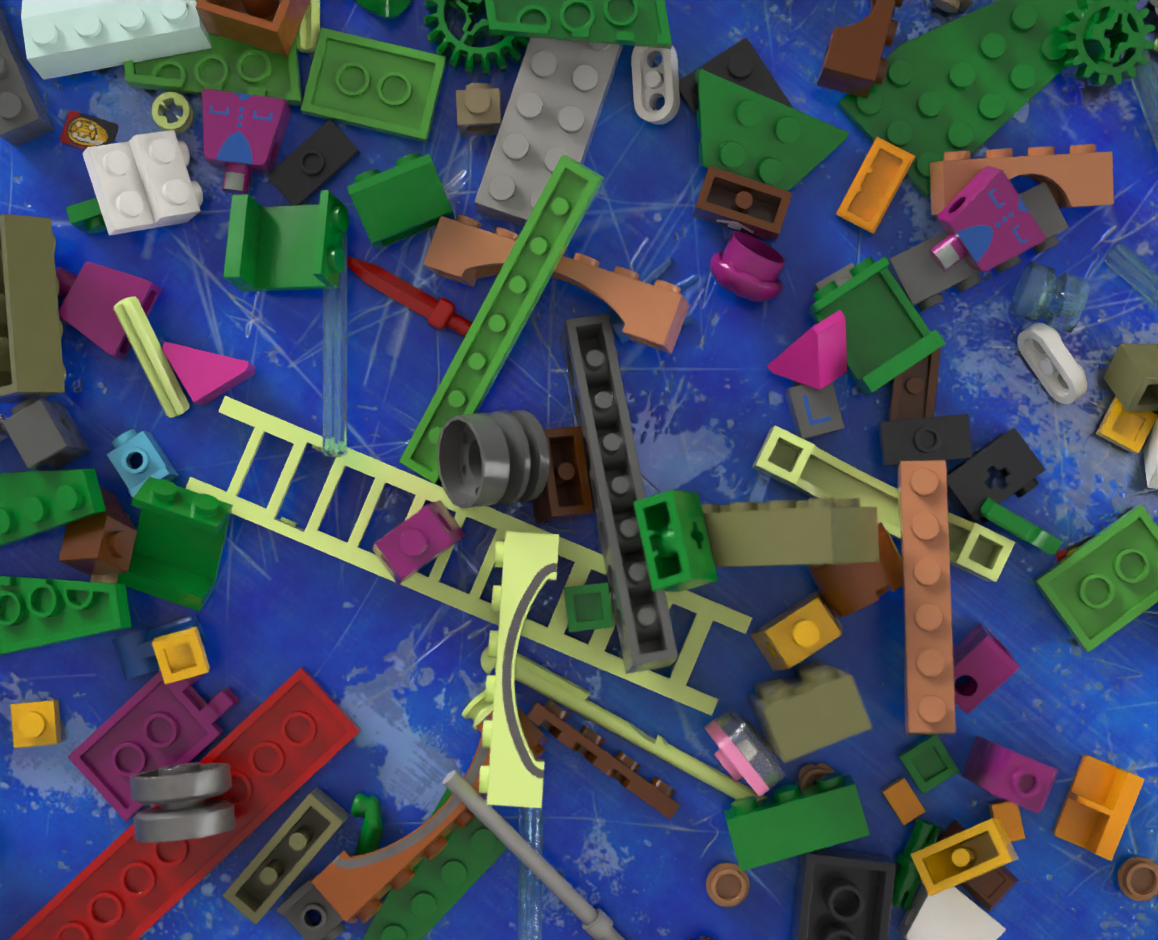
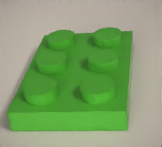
[300,27,447,143]
[1033,505,1158,652]

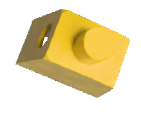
[750,590,843,671]

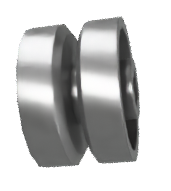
[129,763,236,843]

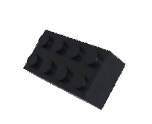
[791,848,896,940]

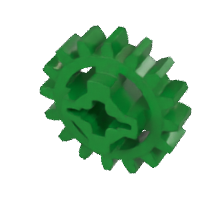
[1058,0,1155,86]

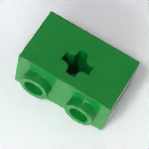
[633,490,718,592]

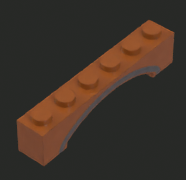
[311,706,548,923]

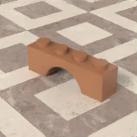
[929,144,1114,215]

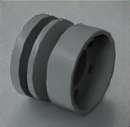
[437,410,550,509]

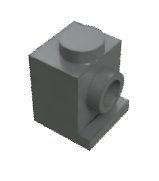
[276,872,346,940]

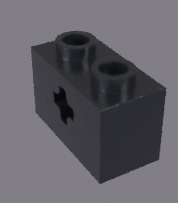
[946,427,1046,524]

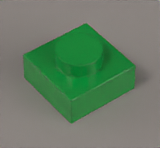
[66,197,107,234]
[564,582,613,632]
[897,735,960,794]

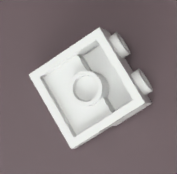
[82,130,203,236]

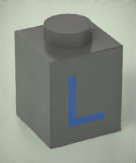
[784,381,845,440]

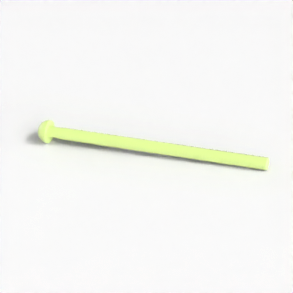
[480,646,768,801]

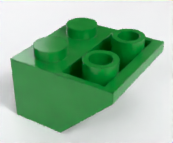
[346,153,455,250]

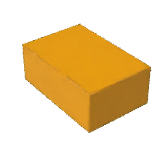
[880,777,926,825]
[988,800,1026,842]

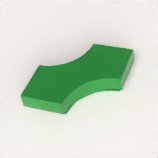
[980,497,1063,556]

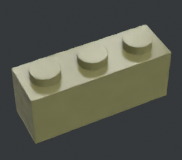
[222,786,350,925]

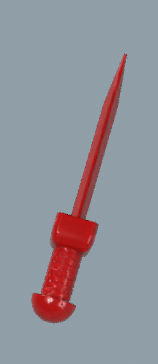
[345,256,472,338]

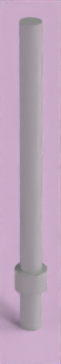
[442,770,625,940]

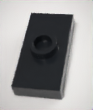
[267,119,360,206]
[878,414,973,466]

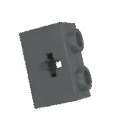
[2,398,90,471]

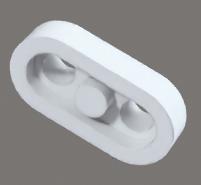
[631,45,680,125]
[1017,322,1088,405]

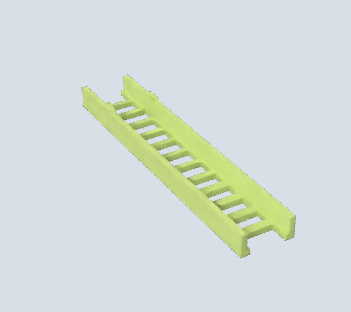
[185,396,752,716]

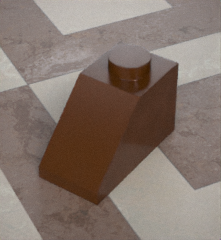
[58,486,137,575]

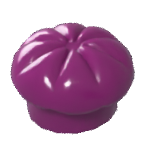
[710,231,786,302]

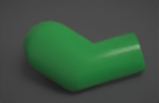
[351,793,384,856]

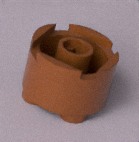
[807,522,903,618]

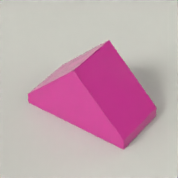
[767,310,847,390]
[162,341,257,406]

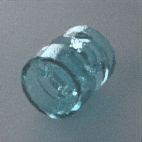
[1010,261,1090,333]

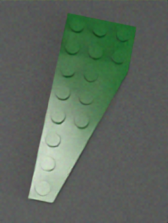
[837,0,1101,199]

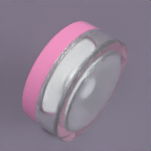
[704,706,786,797]

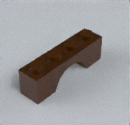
[817,0,903,99]

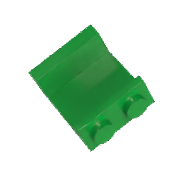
[223,190,349,292]
[117,477,233,612]

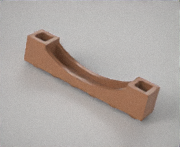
[422,215,690,354]
[897,460,956,735]

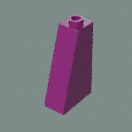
[961,736,1059,814]

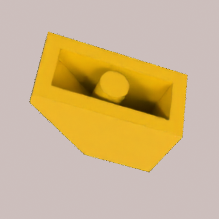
[910,818,1019,896]

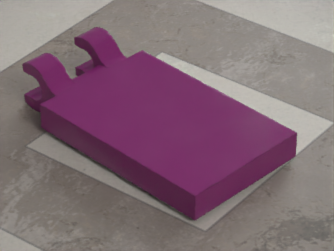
[68,667,240,822]

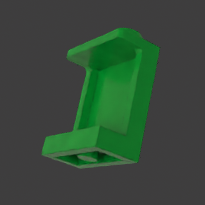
[808,256,946,396]

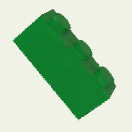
[723,772,870,871]

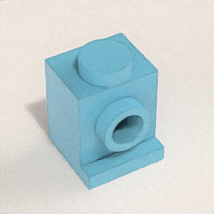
[107,429,179,498]

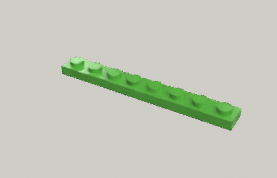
[399,155,605,484]

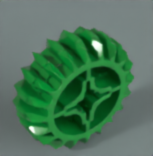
[423,0,530,77]

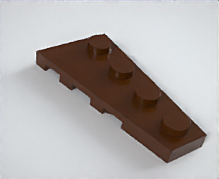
[526,699,680,819]

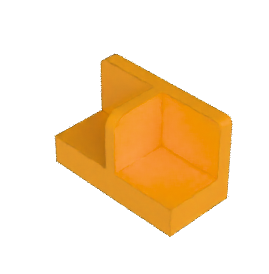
[1052,755,1145,861]

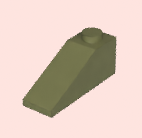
[1103,344,1158,412]

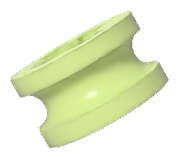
[151,91,194,134]
[462,690,494,731]

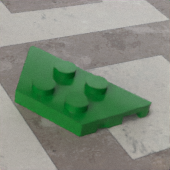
[695,68,849,191]

